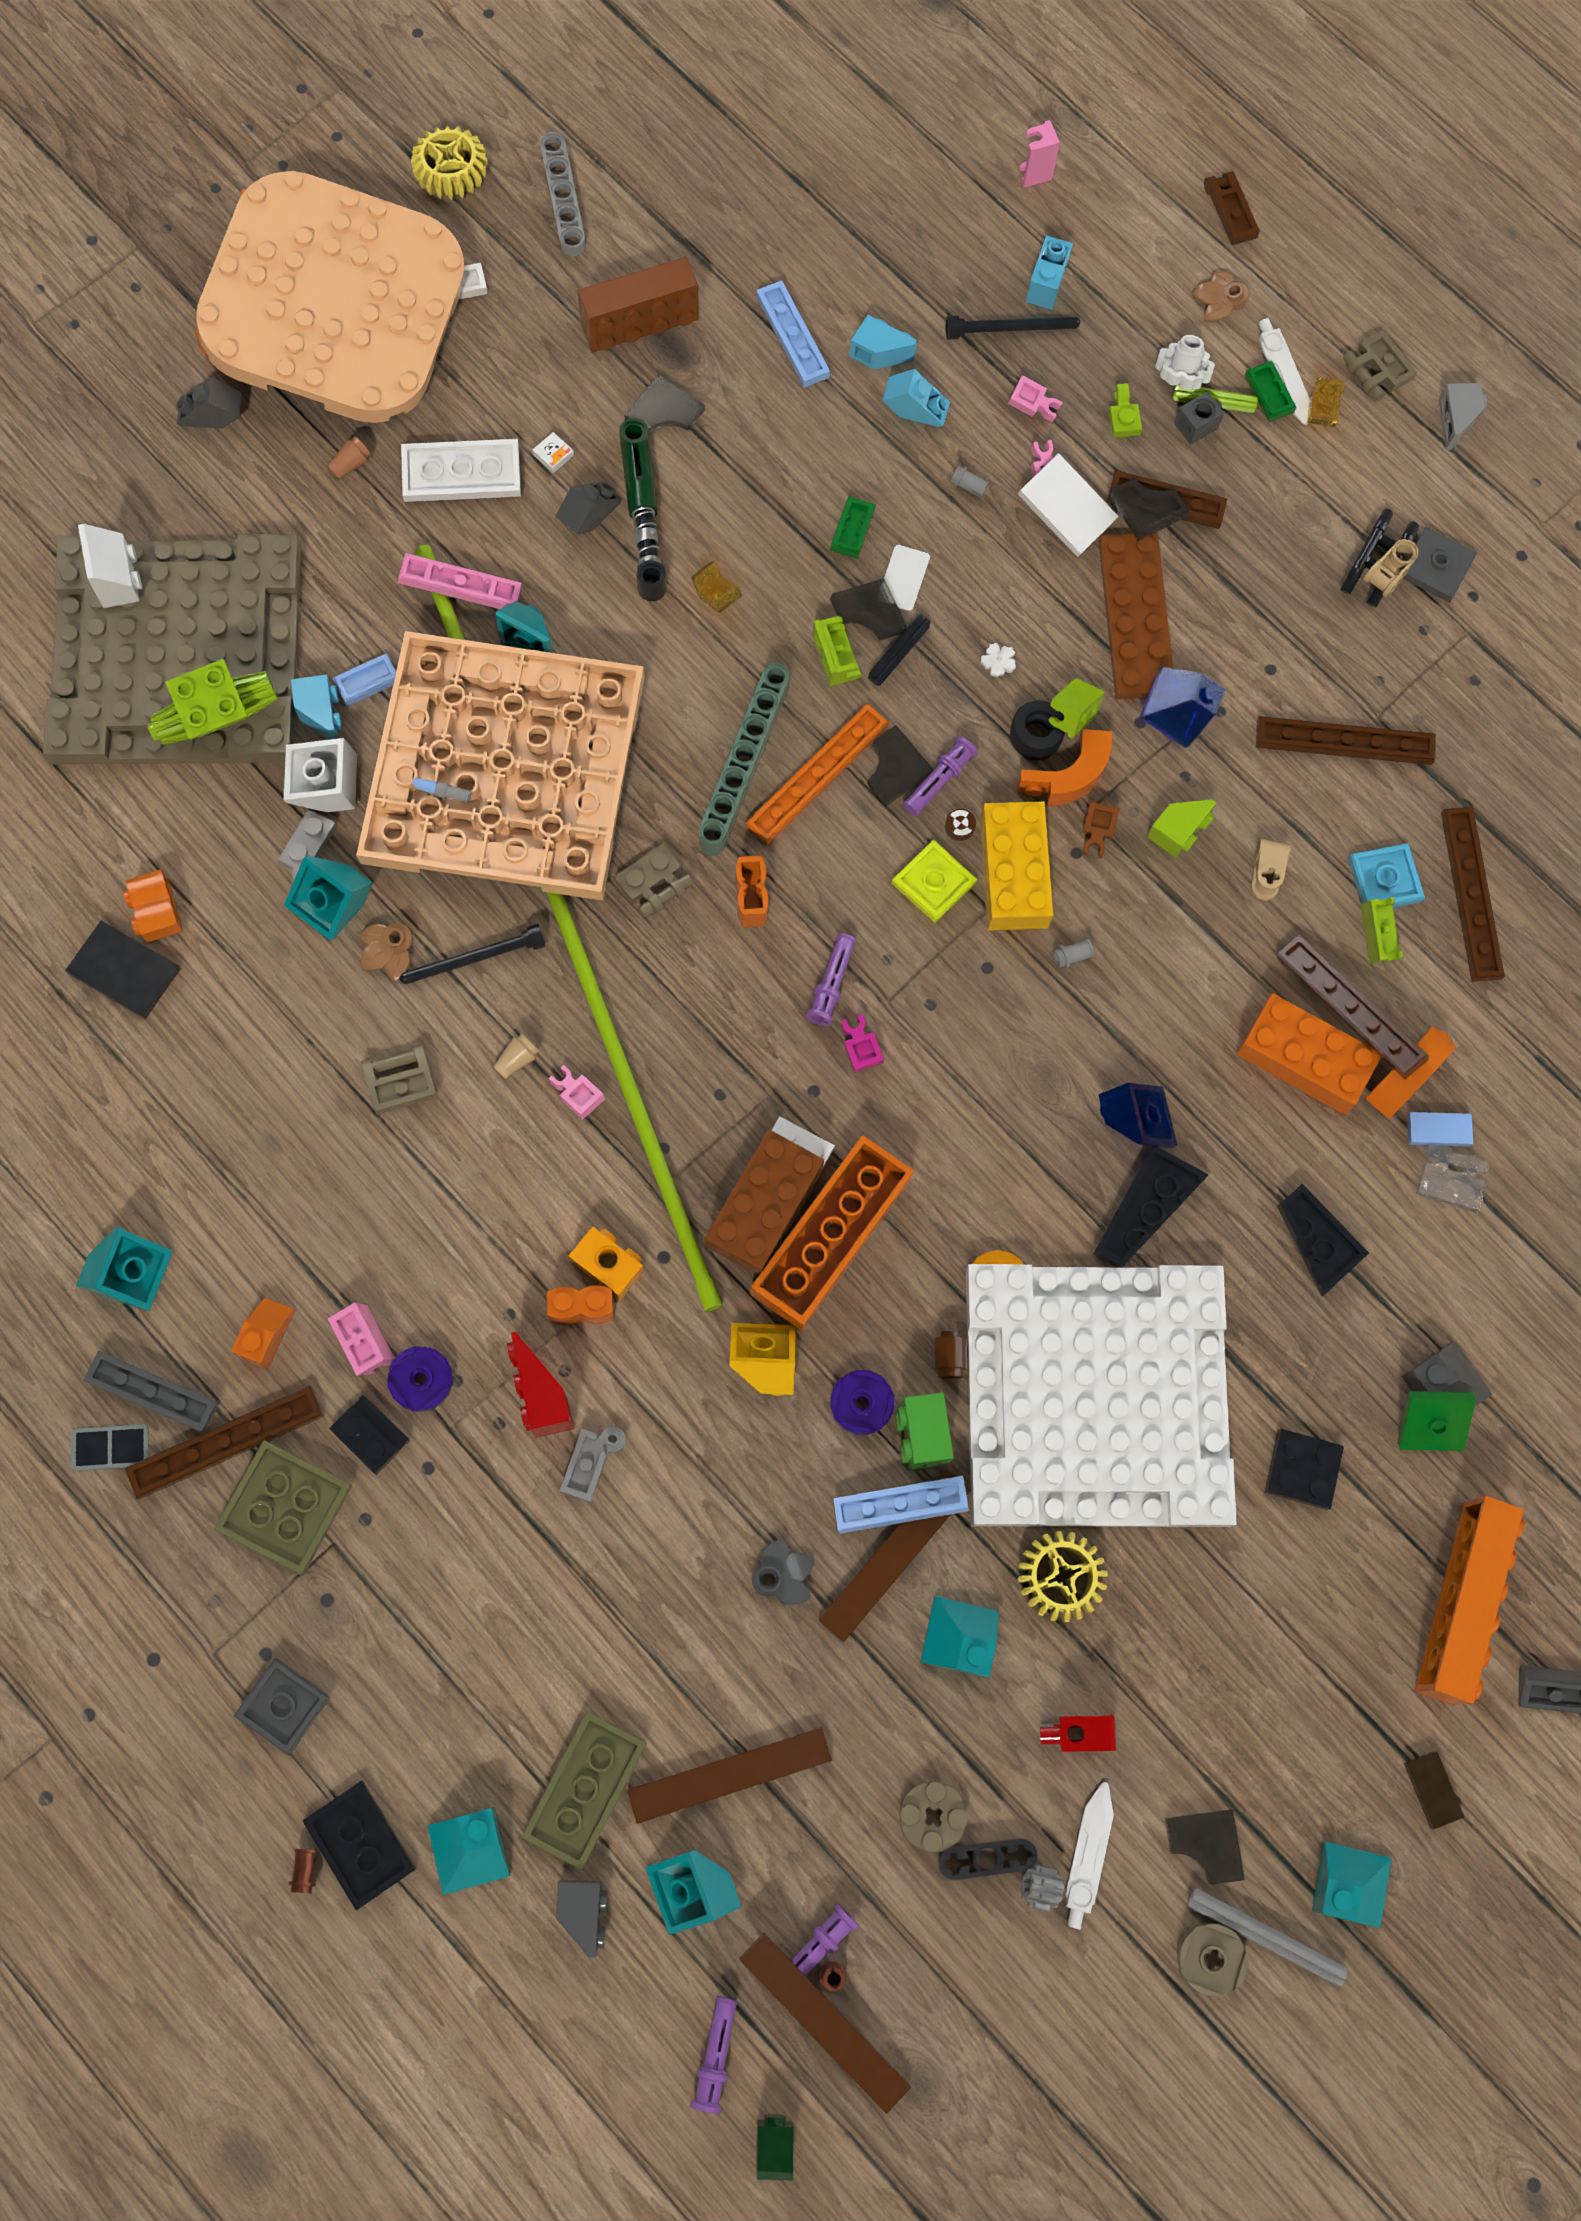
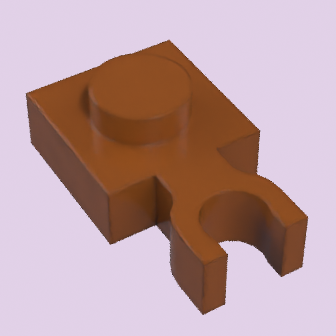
[1083,802,1120,859]

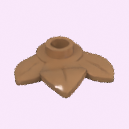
[1192,271,1249,322]
[360,923,413,981]

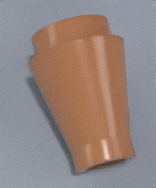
[327,436,371,479]

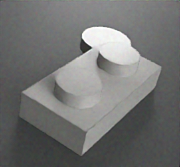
[278,809,337,879]
[560,1426,626,1503]

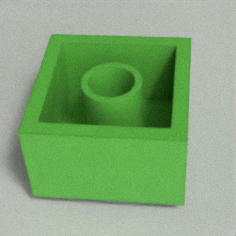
[895,1392,954,1471]

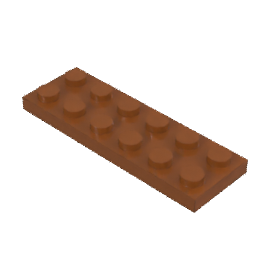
[1098,533,1176,699]

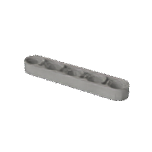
[540,132,585,256]

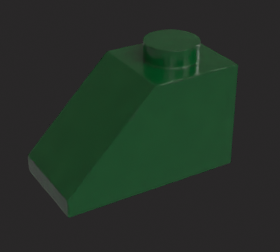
[755,2114,793,2181]

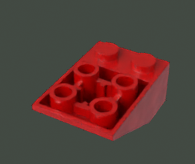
[507,1332,574,1438]

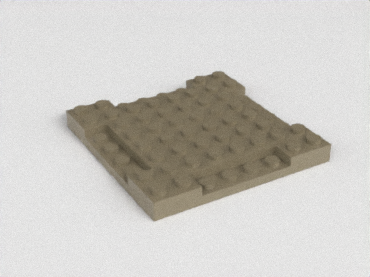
[43,534,301,765]

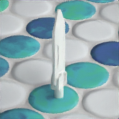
[1258,318,1310,425]
[1065,1782,1114,1930]

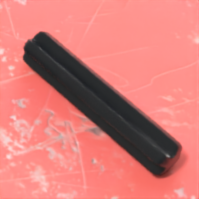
[868,614,931,686]

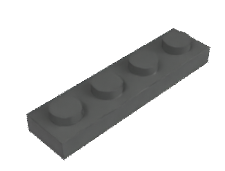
[83,1351,219,1433]

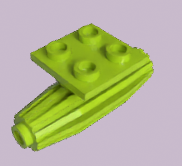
[147,659,278,745]

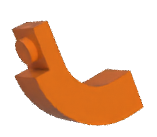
[1017,729,1112,806]
[1365,1026,1456,1119]

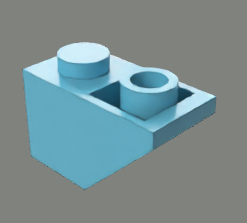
[1026,235,1073,310]
[849,315,918,369]
[882,369,950,427]
[291,674,343,740]

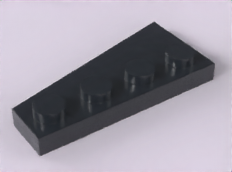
[1093,1144,1209,1268]

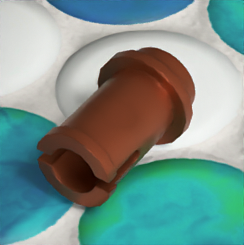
[288,1849,318,1894]
[819,1961,846,1991]

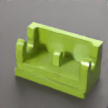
[812,616,861,686]
[1049,678,1105,739]
[1360,897,1404,964]

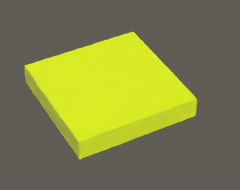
[891,839,978,923]

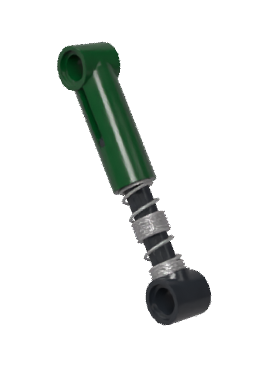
[619,418,667,601]

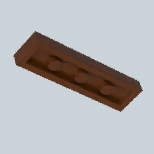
[1107,470,1228,529]

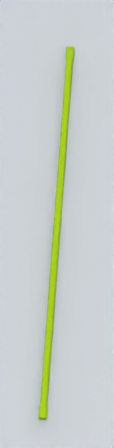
[414,545,723,1312]

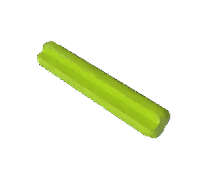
[1173,384,1258,413]

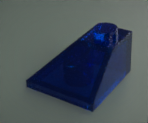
[1139,666,1226,748]
[1098,1082,1178,1148]

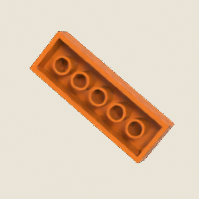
[750,1135,915,1331]
[1414,1496,1525,1705]

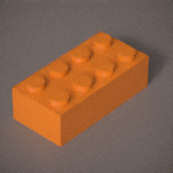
[1236,993,1381,1115]

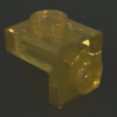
[1307,377,1345,428]
[691,561,742,613]

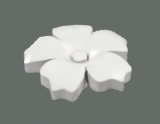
[981,643,1016,678]

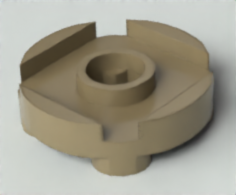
[899,1781,968,1853]
[1177,1923,1248,1997]

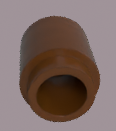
[934,1331,967,1379]

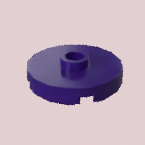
[387,1346,453,1412]
[830,1370,895,1435]

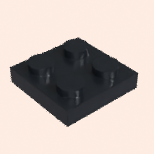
[1264,1429,1344,1510]

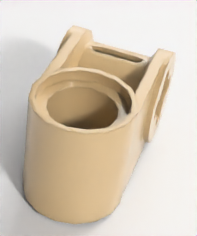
[1363,539,1418,598]
[1251,839,1291,901]

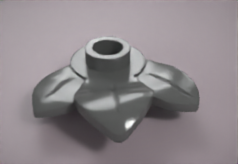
[752,1539,814,1605]

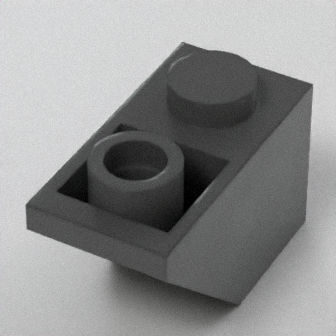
[176,377,242,428]
[555,482,622,534]
[556,1880,607,1957]

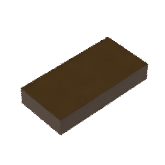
[1404,1751,1464,1829]

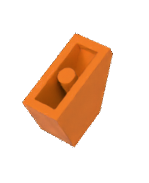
[231,1297,296,1369]

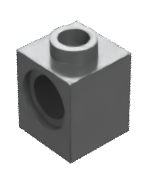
[1174,392,1224,445]

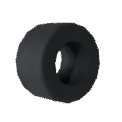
[1010,700,1065,760]

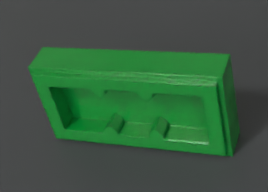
[1244,361,1297,422]
[830,496,876,559]

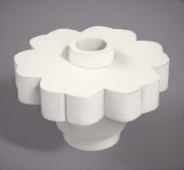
[1155,335,1215,390]

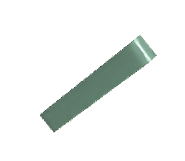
[699,662,790,855]

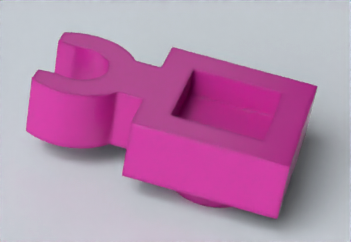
[841,1014,884,1073]

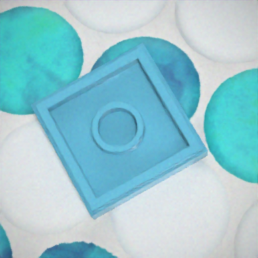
[1348,843,1425,908]

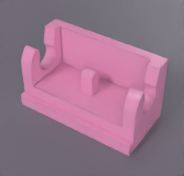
[1019,120,1060,188]
[328,1302,395,1376]

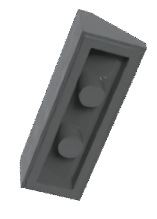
[1518,1666,1581,1713]

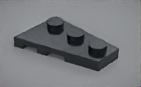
[1277,1184,1369,1296]

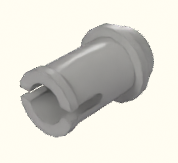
[950,466,989,499]
[1053,939,1094,969]

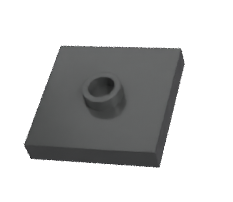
[1403,527,1477,603]
[234,1658,331,1755]

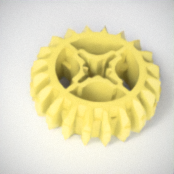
[411,124,488,201]
[1017,1531,1108,1623]

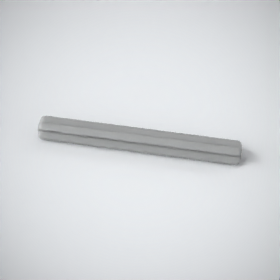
[1188,1889,1348,1986]

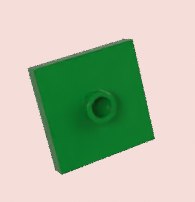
[1397,1391,1476,1451]

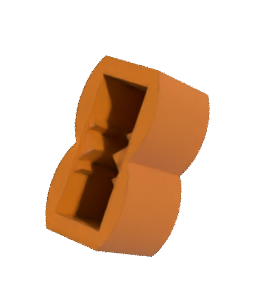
[736,856,769,928]
[123,869,183,943]
[547,1285,614,1325]

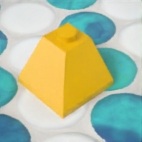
[729,1323,795,1396]

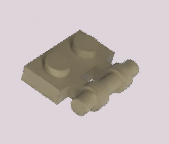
[1343,330,1417,401]
[614,843,694,918]

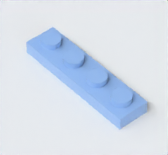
[756,280,830,388]
[833,1476,969,1534]

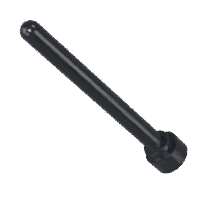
[945,315,1080,340]
[400,923,546,984]

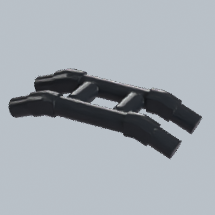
[1340,509,1419,608]

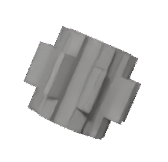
[1020,1865,1064,1912]

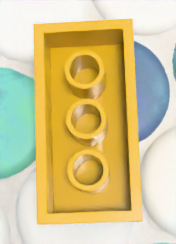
[980,802,1053,930]

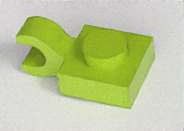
[1108,383,1143,438]

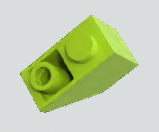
[1147,799,1216,858]

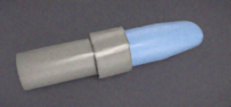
[413,778,471,803]

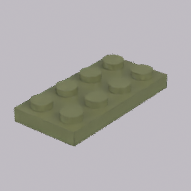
[521,1711,647,1870]

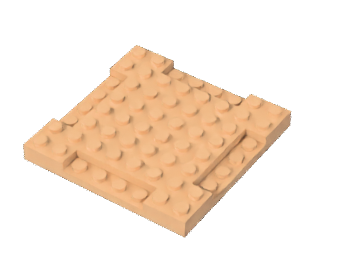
[356,631,645,901]

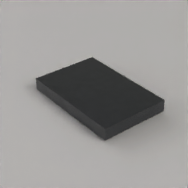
[65,920,181,1019]
[303,1780,416,1911]

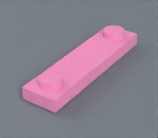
[398,553,522,609]

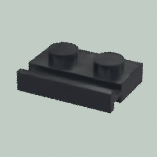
[329,1395,411,1475]

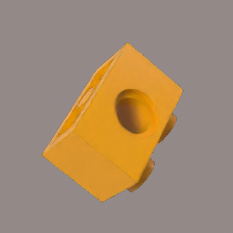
[569,1227,644,1301]

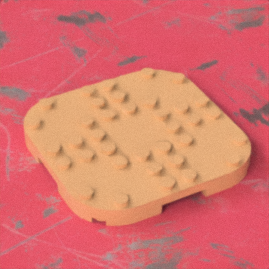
[196,171,464,423]

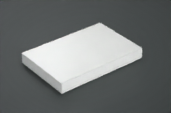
[1018,453,1119,557]

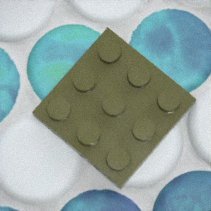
[214,1440,352,1576]

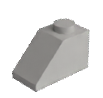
[1439,383,1487,450]

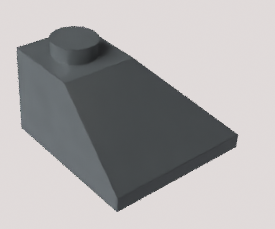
[1402,1341,1492,1406]

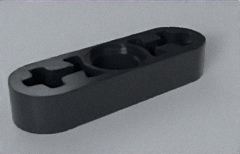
[938,1838,1038,1880]

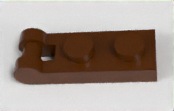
[1204,171,1260,245]

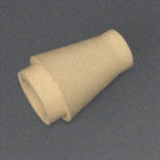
[493,1033,539,1079]

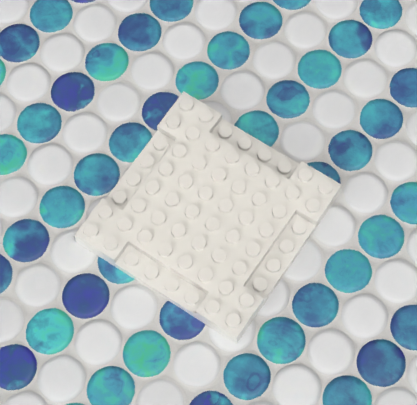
[966,1264,1237,1527]

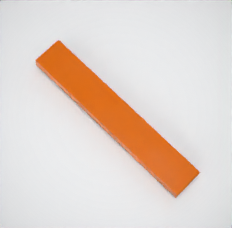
[745,703,889,846]

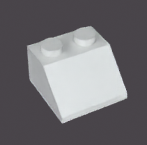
[78,524,142,608]
[284,738,357,812]

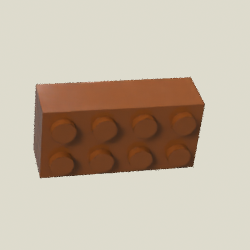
[577,257,699,353]
[705,1129,824,1276]

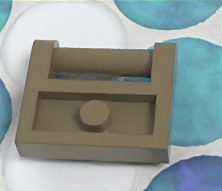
[361,1044,438,1115]

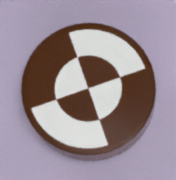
[945,809,976,841]

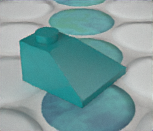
[495,601,552,653]
[284,856,373,941]
[76,1227,173,1311]
[920,1596,999,1678]
[428,1807,510,1895]
[1312,1842,1392,1928]
[645,1850,742,1935]

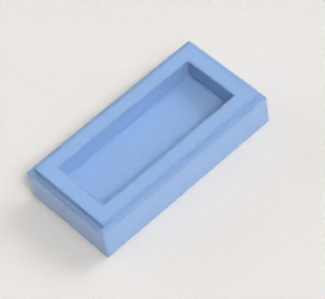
[333,653,396,707]
[1407,1112,1473,1147]

